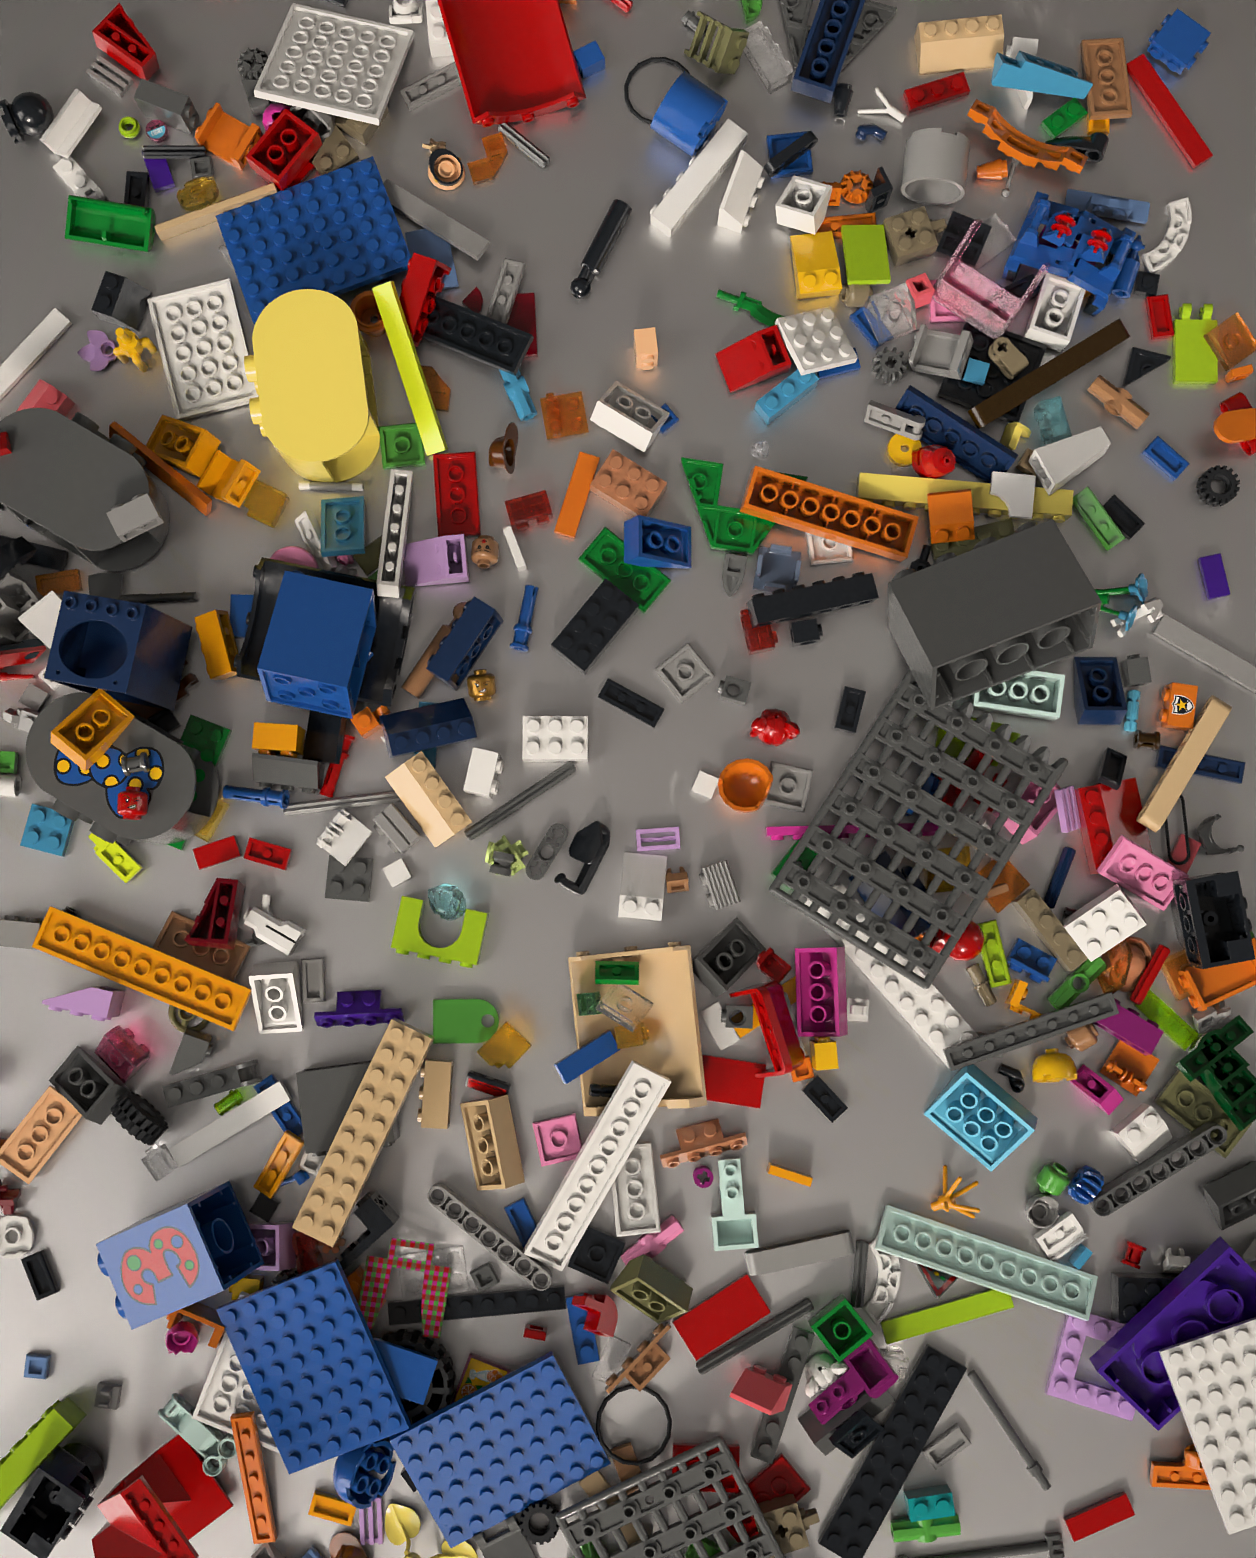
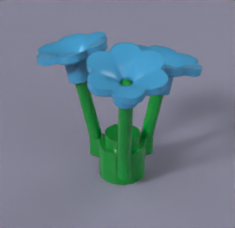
[1094,573,1148,631]

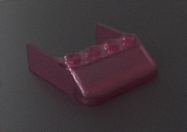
[932,219,1051,338]

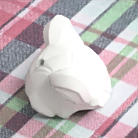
[804,1353,849,1398]

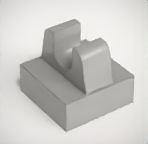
[94,1382,122,1410]

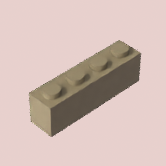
[1011,889,1088,972]

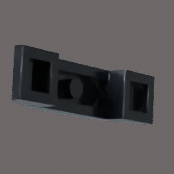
[0,536,38,579]

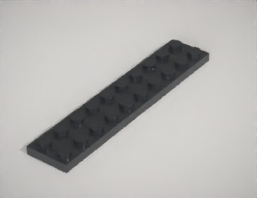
[818,1344,967,1558]

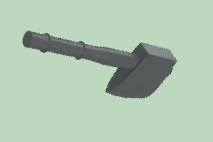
[88,573,197,604]

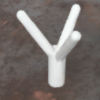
[857,87,906,123]

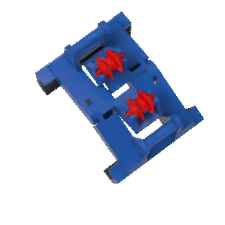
[1002,191,1136,317]

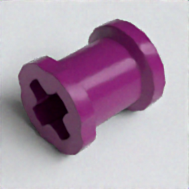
[693,1165,713,1188]

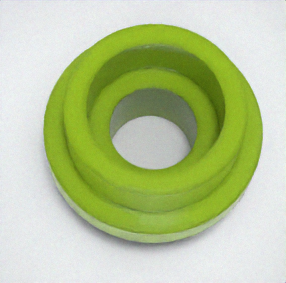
[119,117,140,138]

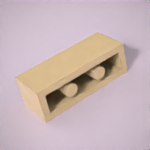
[417,1059,454,1129]

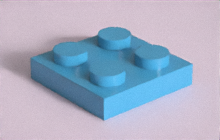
[20,804,74,857]

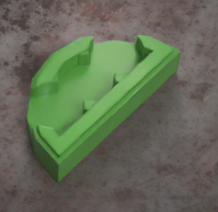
[741,0,762,24]

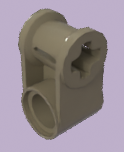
[988,337,1029,380]

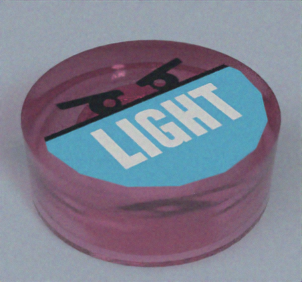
[146,120,168,143]

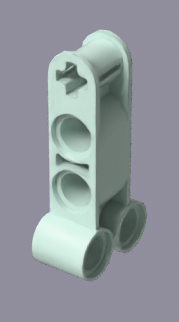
[158,1393,237,1476]

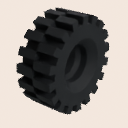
[110,1091,169,1145]

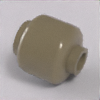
[840,281,873,307]

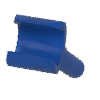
[280,1170,310,1187]

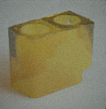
[243,479,290,528]
[477,1021,532,1068]

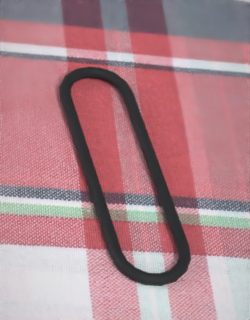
[1164,795,1190,865]

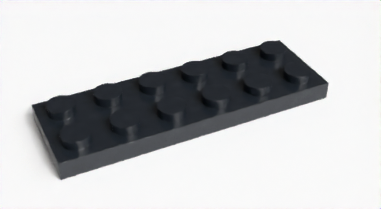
[422,296,534,376]

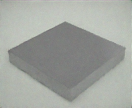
[655,643,715,703]
[764,761,813,813]

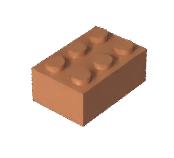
[590,449,667,517]

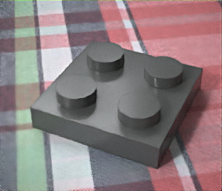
[325,855,373,902]

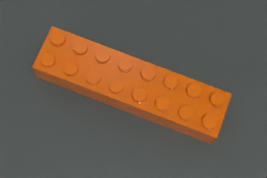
[739,466,919,562]

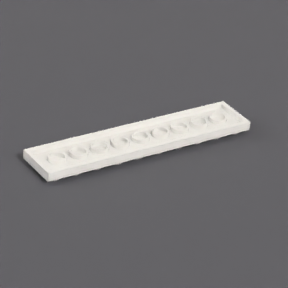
[804,879,979,1068]
[523,1060,671,1271]

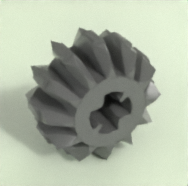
[872,347,908,384]

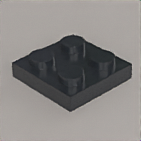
[568,1225,626,1284]
[829,1408,885,1459]

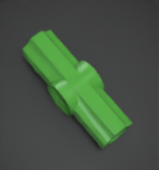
[1047,957,1108,1010]
[890,1513,961,1543]

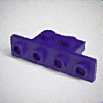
[314,990,404,1028]

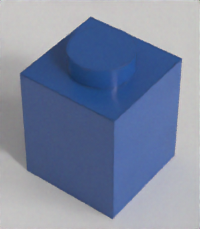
[573,41,605,79]

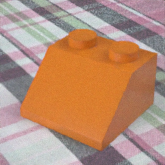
[927,489,975,544]

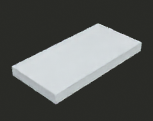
[612,1142,661,1237]

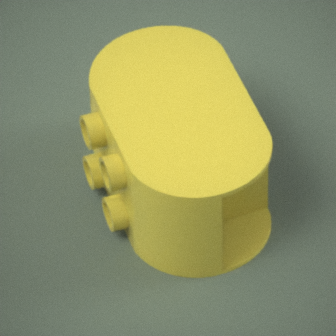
[244,289,380,482]

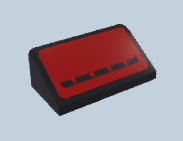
[465,1070,511,1096]

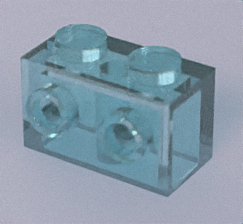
[1034,396,1072,445]

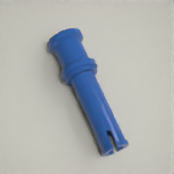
[509,585,539,651]
[222,785,290,809]

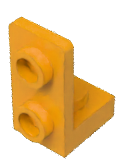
[1005,979,1043,1019]

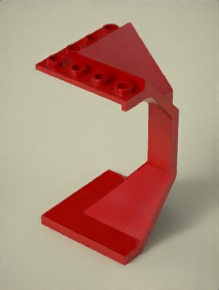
[92,1434,234,1558]

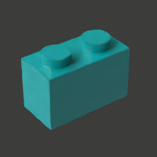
[903,1484,956,1522]

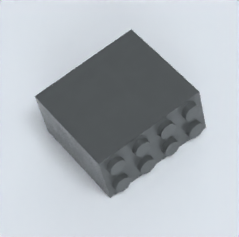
[296,1060,400,1157]

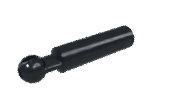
[570,199,632,298]

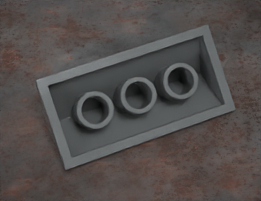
[798,1390,895,1456]

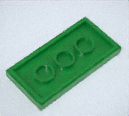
[578,527,671,613]

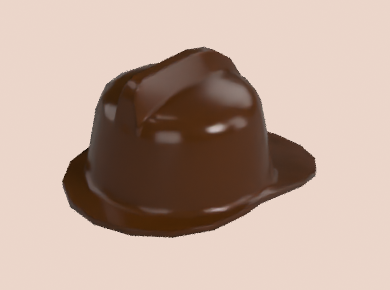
[489,422,518,474]

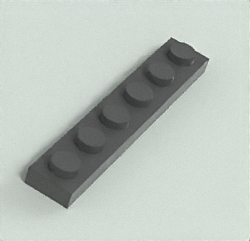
[750,1326,815,1464]

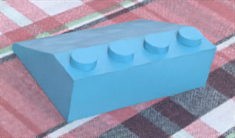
[924,1064,1038,1172]

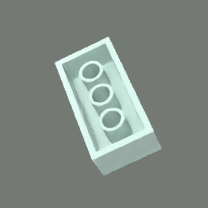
[969,671,1065,721]

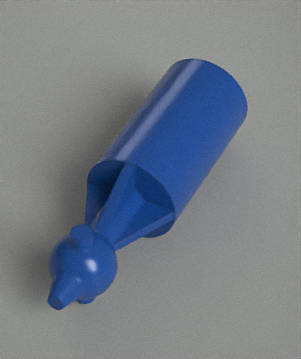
[1112,235,1145,298]

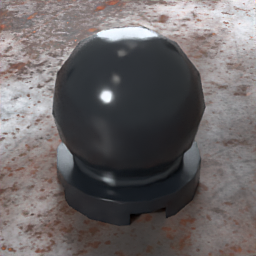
[0,92,54,144]

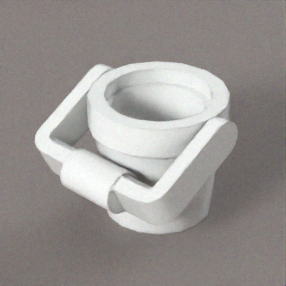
[389,0,423,24]

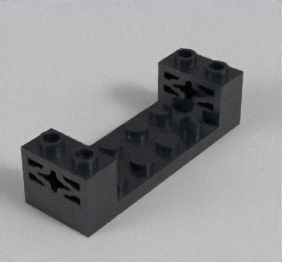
[272,1191,399,1284]

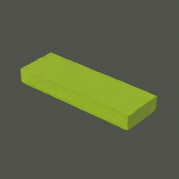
[977,919,1012,988]

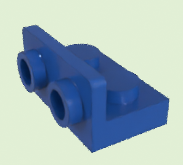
[1006,938,1057,984]

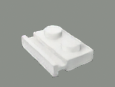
[1033,1210,1088,1262]

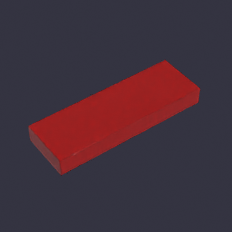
[1063,1491,1135,1542]

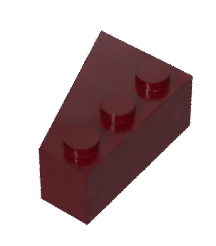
[184,878,245,949]

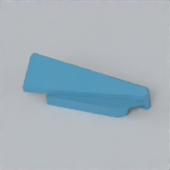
[991,51,1093,99]

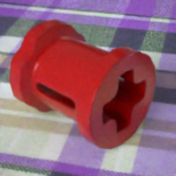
[1120,1241,1147,1269]

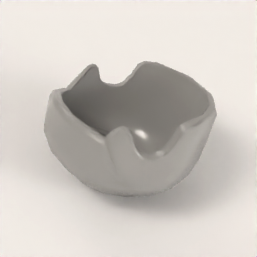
[1025,1194,1060,1229]

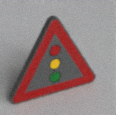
[916,1263,958,1299]

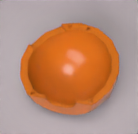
[718,758,773,813]

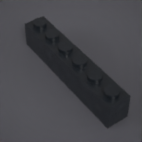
[746,572,879,629]

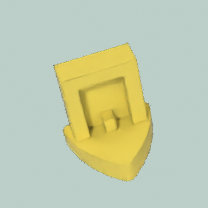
[1000,422,1031,450]

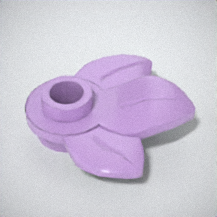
[77,330,119,371]

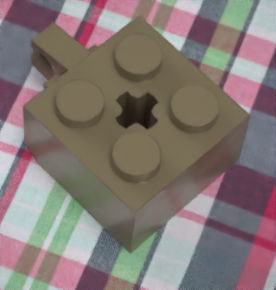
[882,206,947,267]
[754,1494,820,1558]

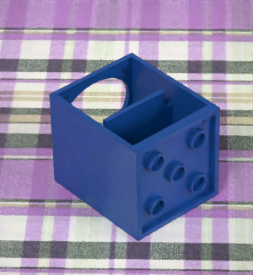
[257,570,377,719]

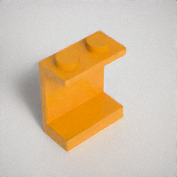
[196,449,261,508]

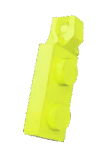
[88,833,143,883]

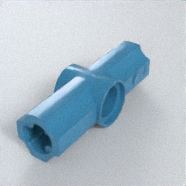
[499,369,537,421]

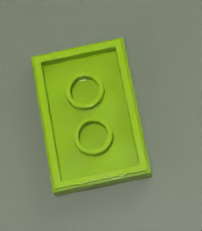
[841,224,891,285]

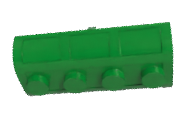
[65,195,156,252]

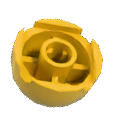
[1032,1048,1078,1083]

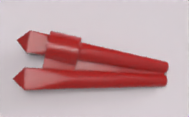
[0,672,35,681]

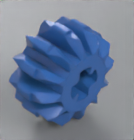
[1068,1165,1104,1205]

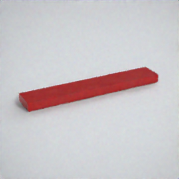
[1127,53,1213,169]

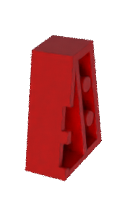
[92,3,160,81]

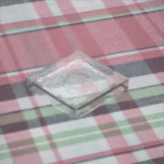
[595,984,654,1033]

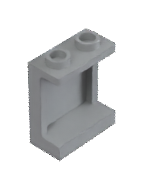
[907,324,974,380]

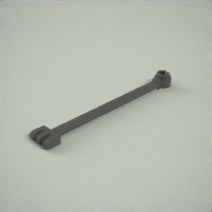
[896,1532,1065,1558]

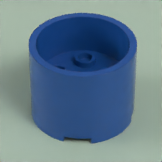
[650,71,728,157]

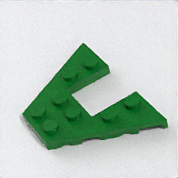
[681,457,808,555]

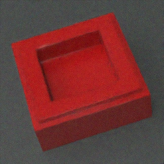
[523,1324,547,1341]

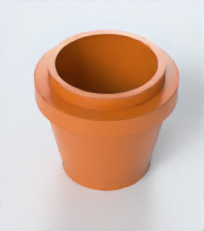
[350,291,386,337]

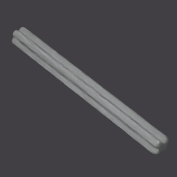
[283,791,402,815]

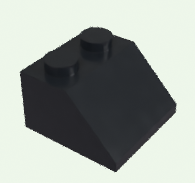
[91,271,152,331]

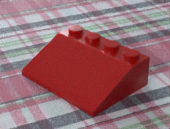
[1075,777,1153,875]

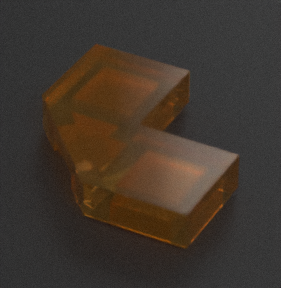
[467,132,508,185]
[421,365,451,412]
[1097,939,1133,994]

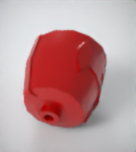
[911,445,956,479]

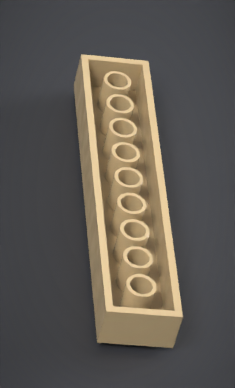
[292,1018,435,1247]

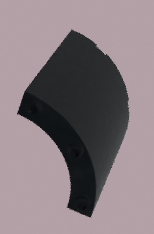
[234,557,415,707]

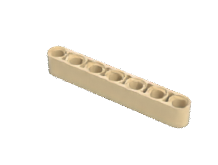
[1136,695,1232,833]

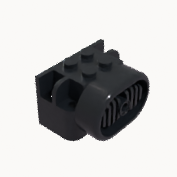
[1171,871,1255,969]
[0,1443,105,1558]

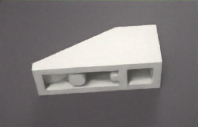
[1005,37,1038,109]

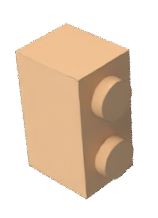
[634,327,658,370]

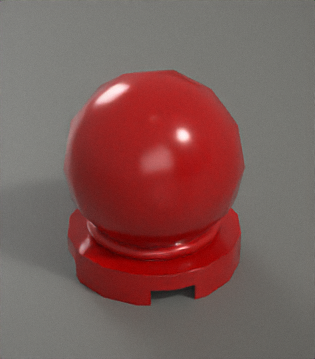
[929,920,985,961]

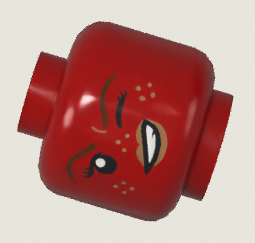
[117,786,148,820]

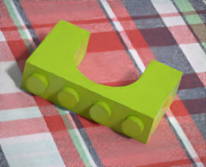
[391,896,489,968]

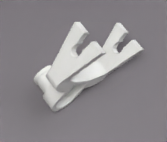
[1110,597,1165,638]

